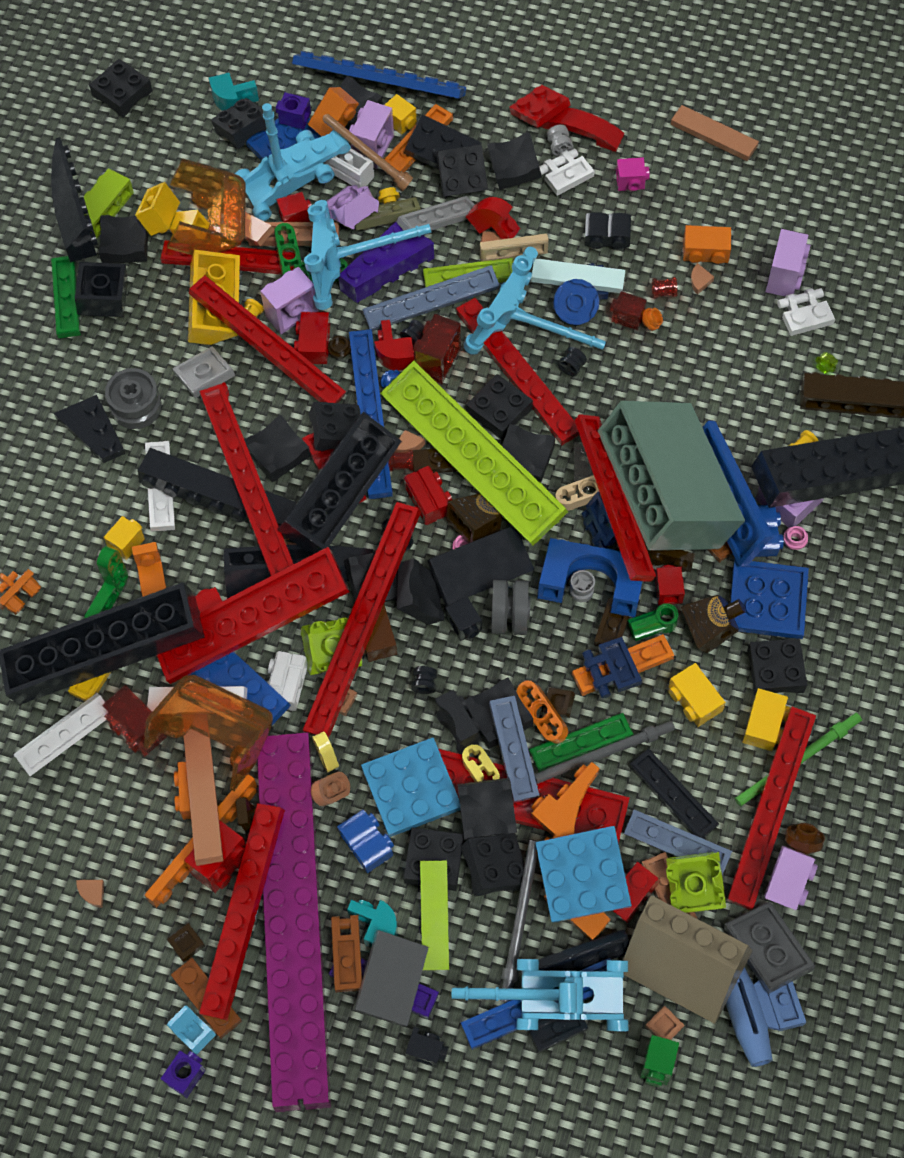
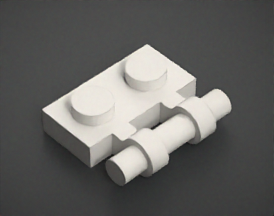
[539,148,595,196]
[777,288,835,336]

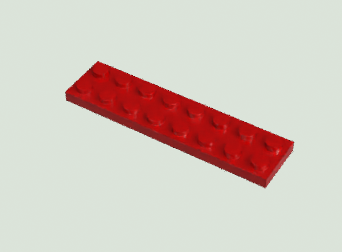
[157,547,349,684]
[438,749,630,844]

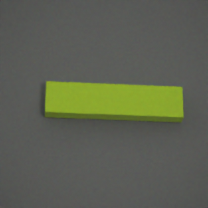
[423,258,513,288]
[420,860,449,970]

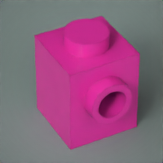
[616,157,650,191]

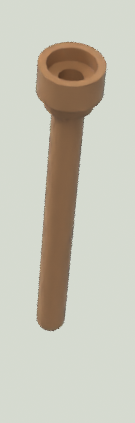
[323,114,413,191]

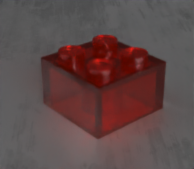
[413,314,461,384]
[102,685,167,757]

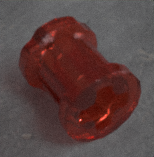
[652,277,678,299]
[389,450,414,472]

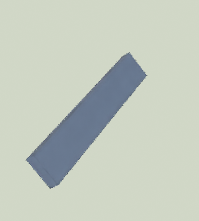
[362,265,500,332]

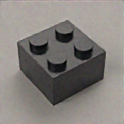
[75,262,128,317]

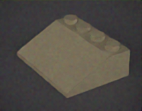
[623,895,753,1024]

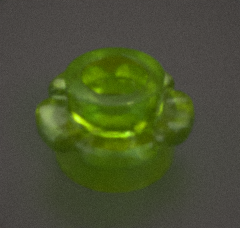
[815,352,838,374]

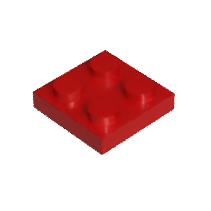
[509,85,571,128]

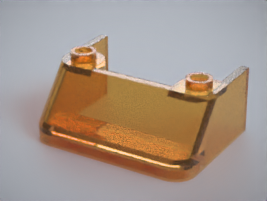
[168,158,246,255]
[144,675,273,791]

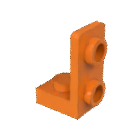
[132,542,166,597]

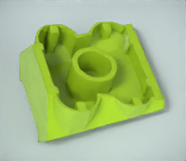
[301,618,362,675]
[666,852,726,913]

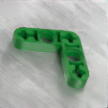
[274,223,348,283]
[83,546,128,619]

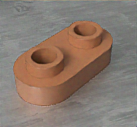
[311,772,350,806]

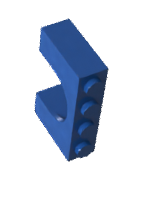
[538,538,643,617]

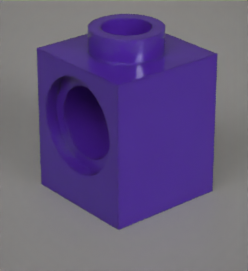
[276,92,311,129]
[160,1051,206,1099]

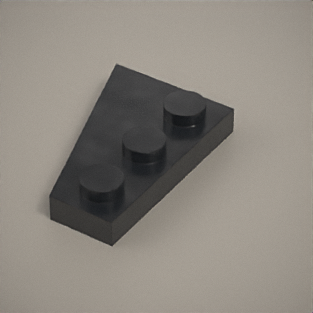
[53,395,125,463]

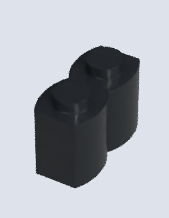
[585,212,631,250]

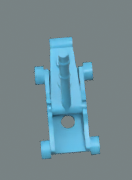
[234,103,351,221]
[304,200,431,310]
[463,247,606,354]

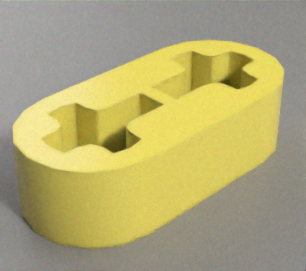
[312,732,339,773]
[462,745,500,782]

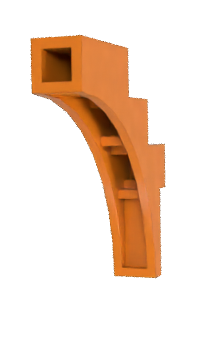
[531,762,611,941]

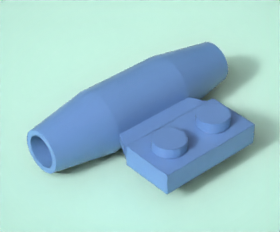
[726,967,806,1067]

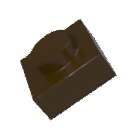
[543,688,575,718]
[167,923,205,963]

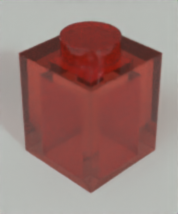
[610,291,647,330]

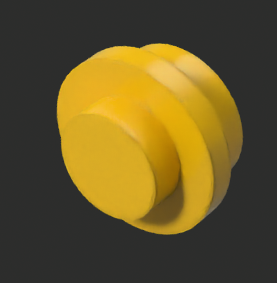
[378,187,400,204]

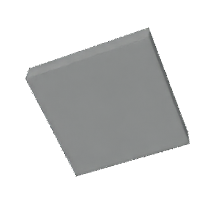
[173,346,235,398]

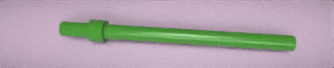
[735,713,862,807]

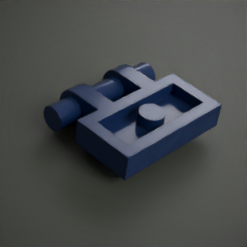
[581,492,617,549]
[582,637,642,699]

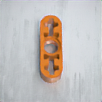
[516,681,568,744]

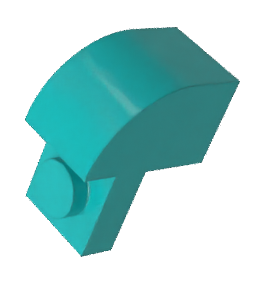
[208,73,259,111]
[347,900,398,948]

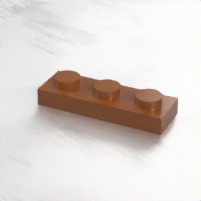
[171,958,242,1039]

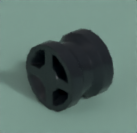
[400,320,429,349]
[558,347,587,376]
[411,666,438,694]

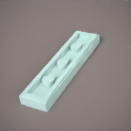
[531,259,625,294]

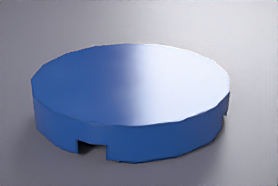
[553,279,599,325]

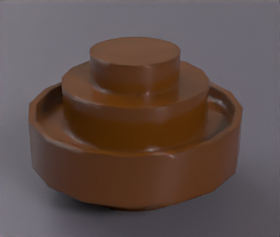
[785,823,825,855]

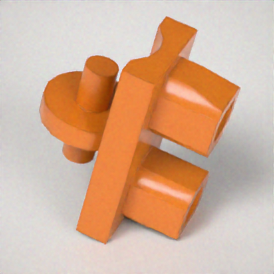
[0,569,41,615]

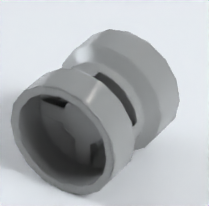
[547,125,574,156]
[569,570,595,603]

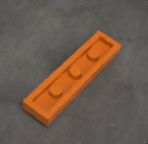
[384,104,453,173]
[572,634,674,696]

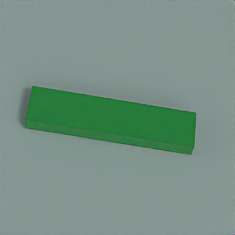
[51,256,81,338]
[529,713,634,772]

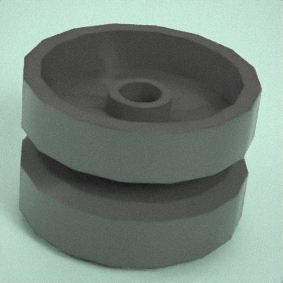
[105,368,162,429]
[492,580,531,635]

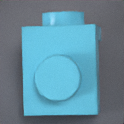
[167,1005,216,1055]

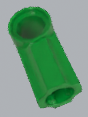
[628,603,678,641]

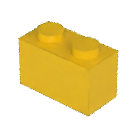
[135,182,180,236]
[668,663,726,727]
[742,688,790,752]

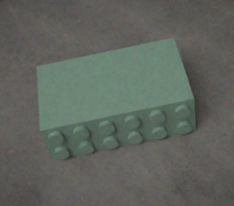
[598,401,745,550]

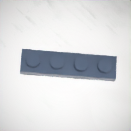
[489,696,540,803]
[624,810,732,875]

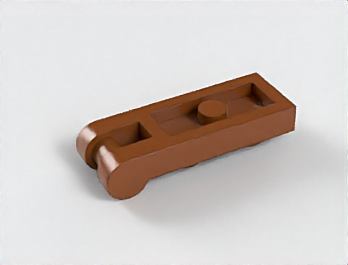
[331,915,362,992]

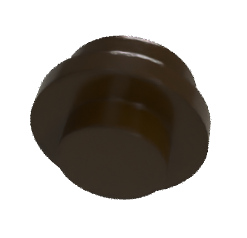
[328,336,351,358]

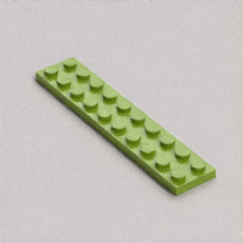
[380,361,568,546]

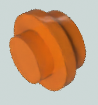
[642,308,663,331]

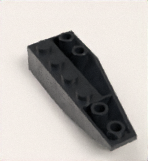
[51,137,98,263]
[224,545,373,599]

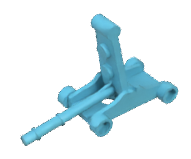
[452,959,628,1031]

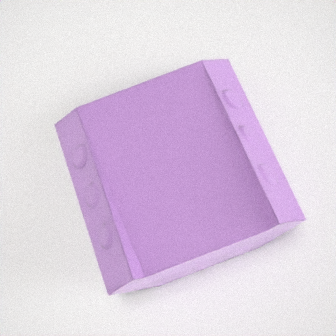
[327,185,379,229]

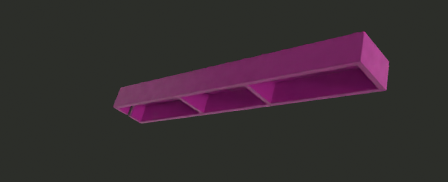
[257,733,331,1112]

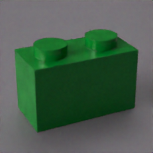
[640,1035,679,1087]

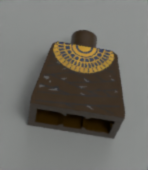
[446,493,503,544]
[681,595,746,653]

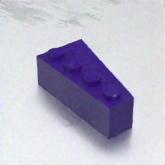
[338,221,434,303]

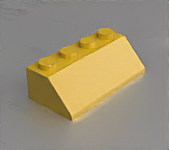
[188,250,240,345]

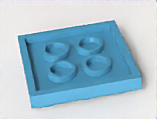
[361,738,461,837]
[536,826,632,923]

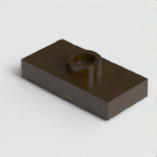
[412,448,457,473]
[236,797,256,834]

